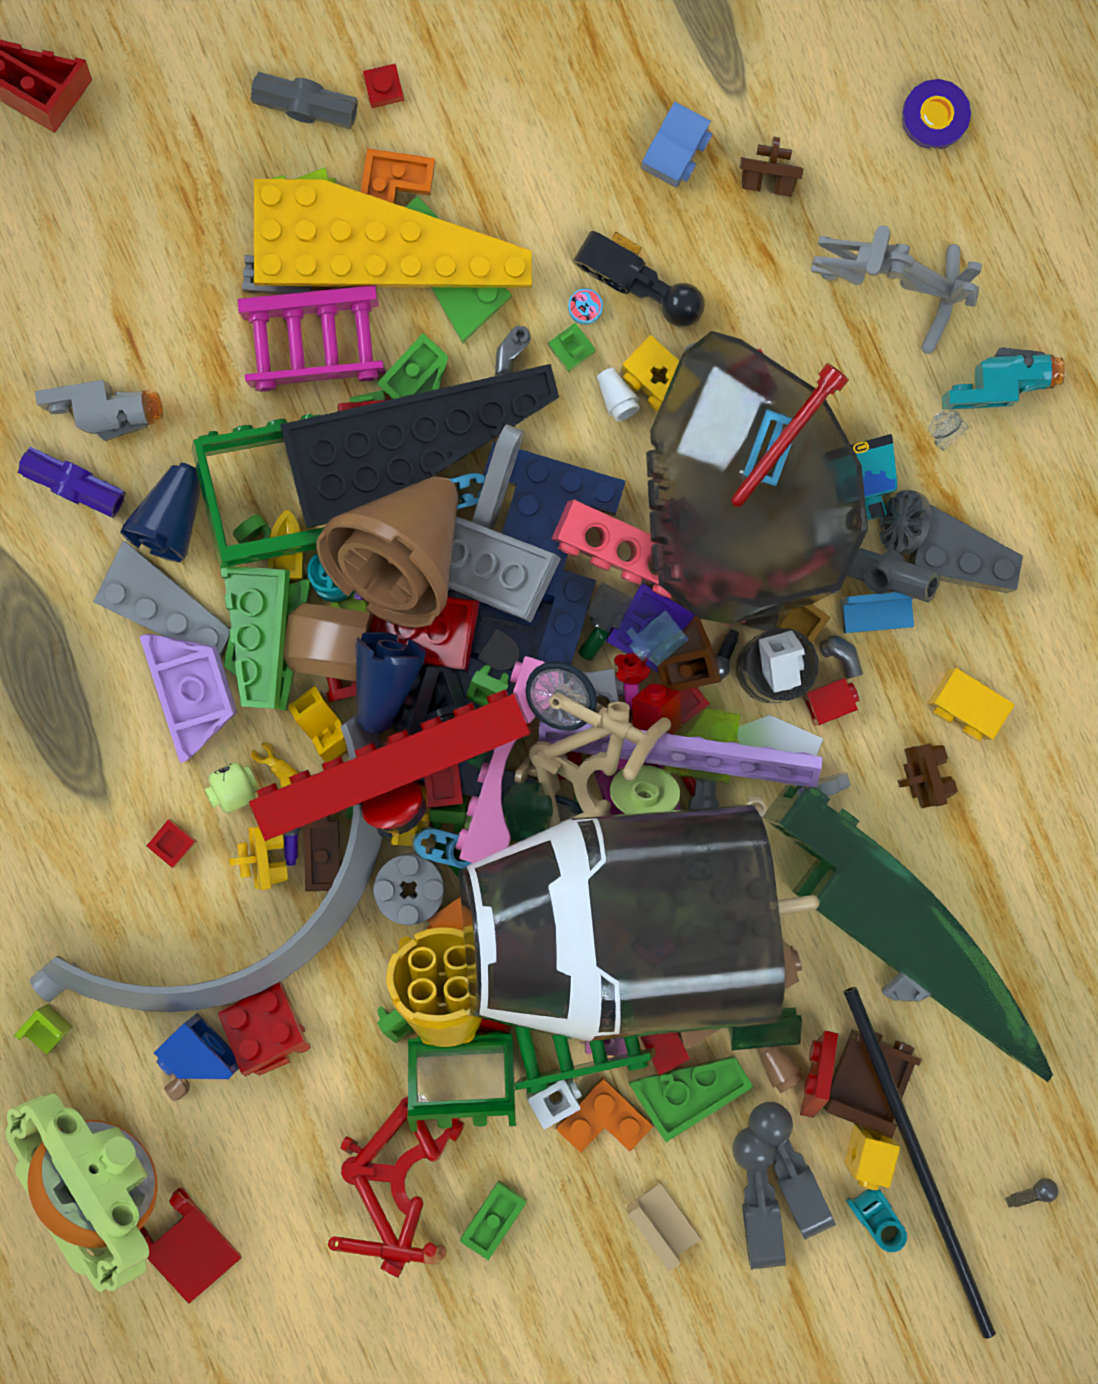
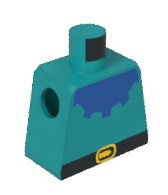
[823,434,898,521]

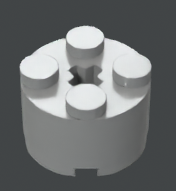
[373,853,446,926]

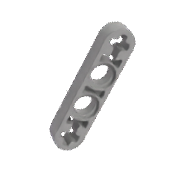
[472,424,524,530]

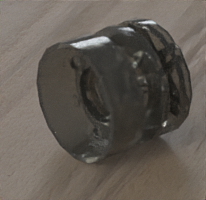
[736,628,819,704]

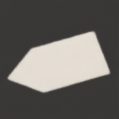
[734,715,823,788]

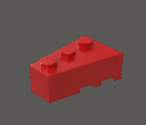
[0,40,92,133]

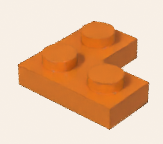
[361,148,436,204]
[556,1077,653,1153]

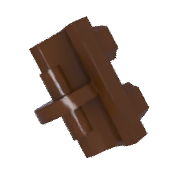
[739,136,804,197]
[897,743,958,808]

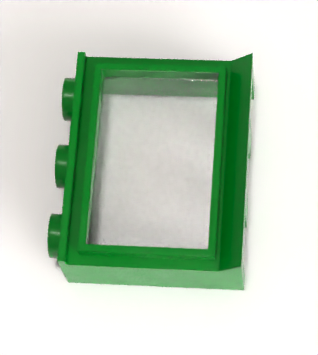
[407,1031,516,1132]

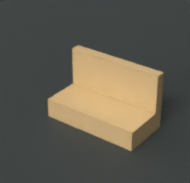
[627,1182,701,1272]

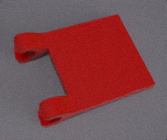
[139,1187,242,1304]

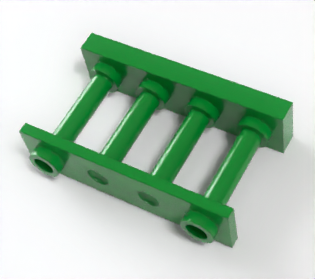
[495,972,656,1093]

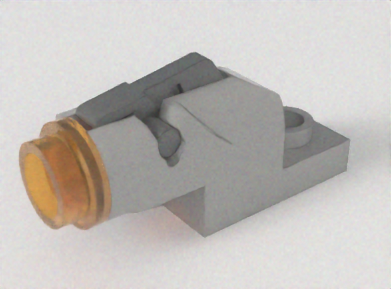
[35,380,163,441]

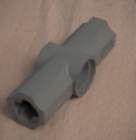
[251,72,358,130]
[833,543,940,603]

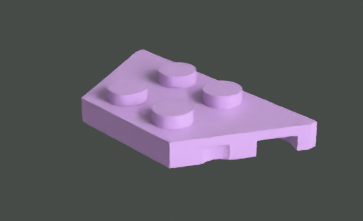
[139,634,237,763]

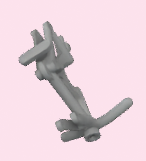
[811,225,982,354]

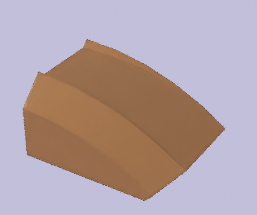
[283,603,373,681]

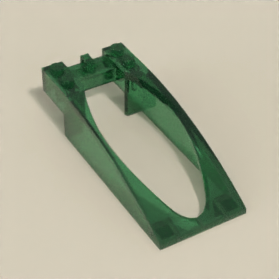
[763,785,1053,1083]

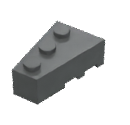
[908,505,1023,593]

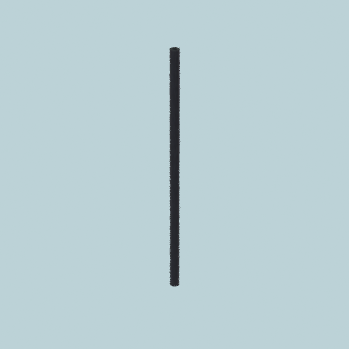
[843,987,996,1339]

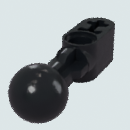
[573,231,705,327]

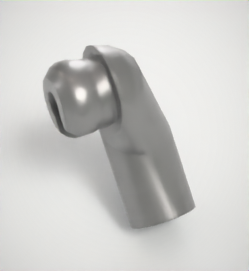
[819,636,863,679]

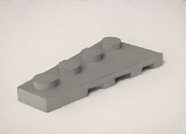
[93,540,230,658]

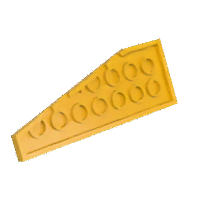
[254,179,532,288]

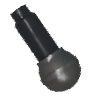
[715,629,739,679]

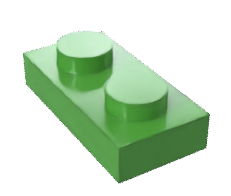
[460,1180,527,1261]

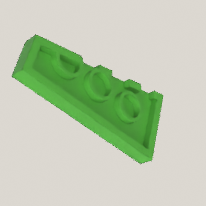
[406,196,512,344]
[220,566,290,709]

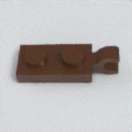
[303,816,341,891]

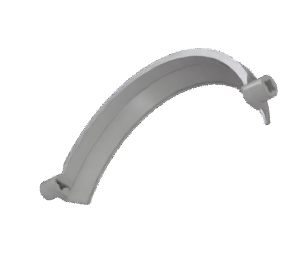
[30,714,395,1012]

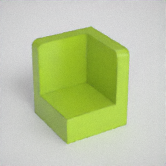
[14,1004,73,1055]

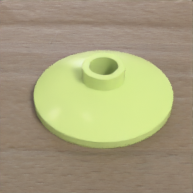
[610,765,680,819]

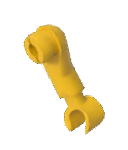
[251,742,299,788]

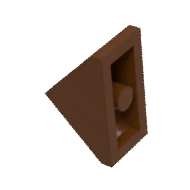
[655,613,721,691]

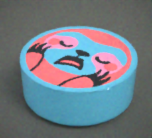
[568,288,603,325]

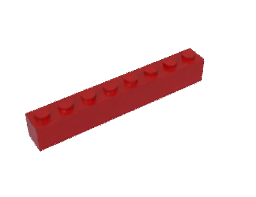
[248,689,532,841]

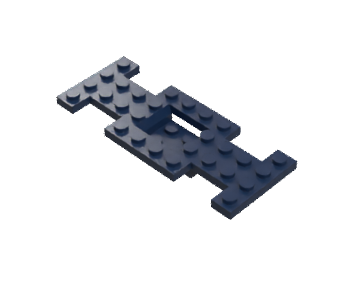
[418,441,626,813]

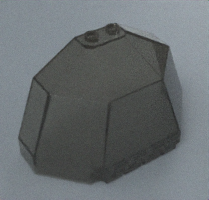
[646,331,868,624]

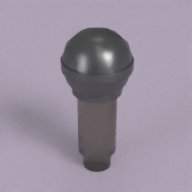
[1005,1178,1058,1208]

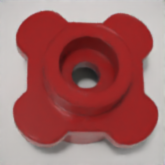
[614,651,650,685]

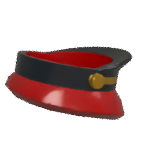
[362,781,426,838]

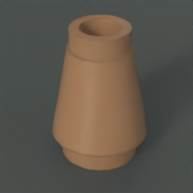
[757,1039,804,1094]

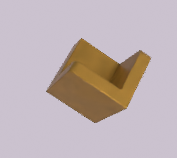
[777,597,831,647]

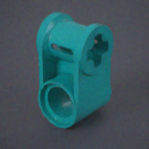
[845,1189,907,1252]

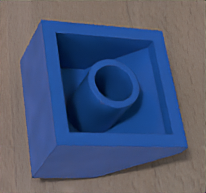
[154,1013,239,1079]

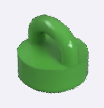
[233,514,271,544]

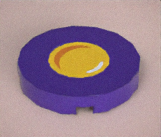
[902,79,971,149]

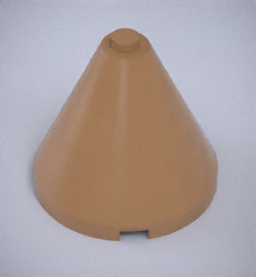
[316,476,458,628]

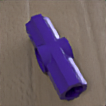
[17,446,126,518]

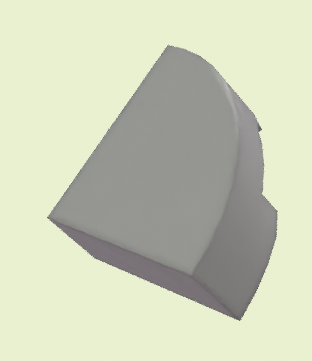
[882,966,931,1002]

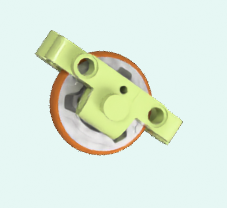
[5,1093,158,1292]

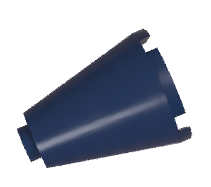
[120,463,201,563]
[355,632,426,734]

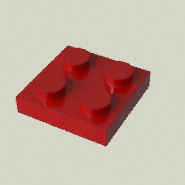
[218,982,308,1077]

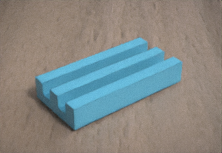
[743,408,793,486]

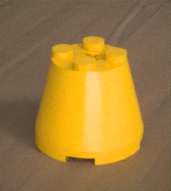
[386,928,495,1047]

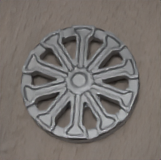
[879,490,931,555]

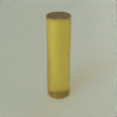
[612,232,642,255]

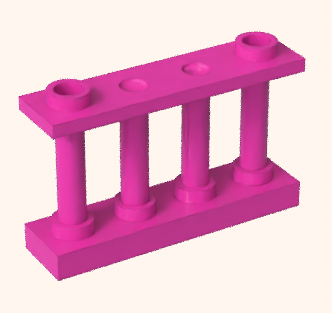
[237,285,386,392]

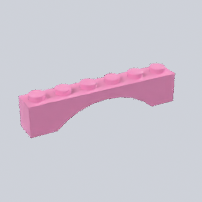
[455,656,565,872]

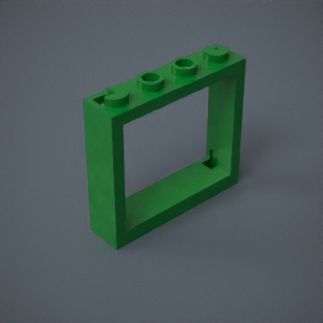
[192,413,324,569]

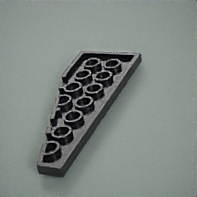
[280,364,559,529]

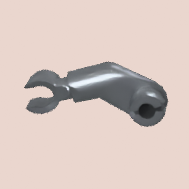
[495,325,531,376]

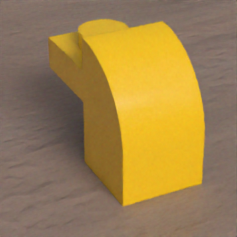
[288,686,348,762]

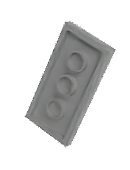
[448,516,561,623]

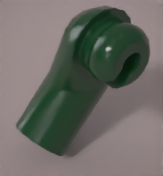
[578,609,614,661]

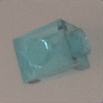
[627,611,689,666]

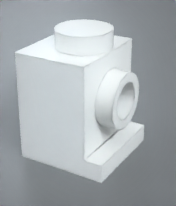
[759,630,805,693]
[526,1078,582,1130]

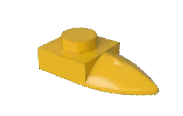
[267,510,304,580]

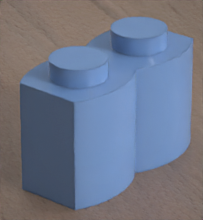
[641,102,713,188]

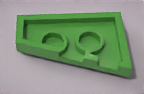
[628,1055,753,1142]

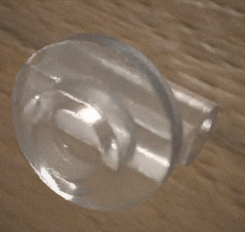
[929,410,969,451]

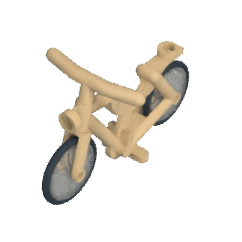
[514,661,671,858]

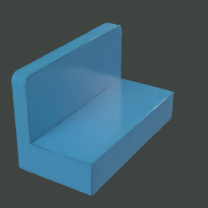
[841,592,914,634]

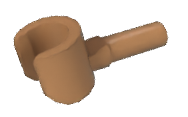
[164,1074,190,1101]

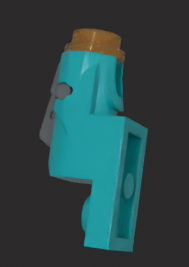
[942,347,1065,410]

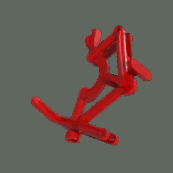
[328,1097,465,1278]

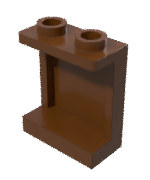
[823,1029,922,1138]

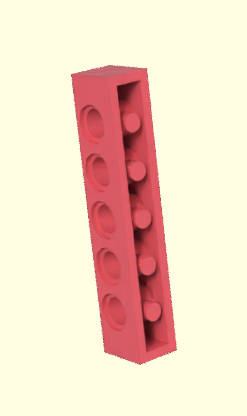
[551,500,761,626]

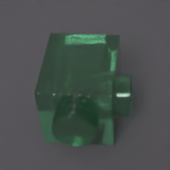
[502,782,553,842]

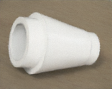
[597,368,640,421]

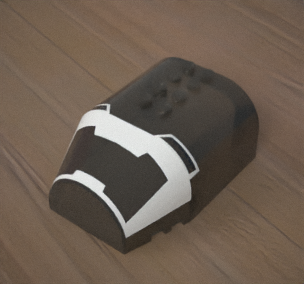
[458,805,785,1042]

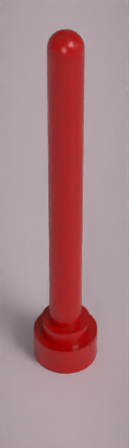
[731,363,849,507]

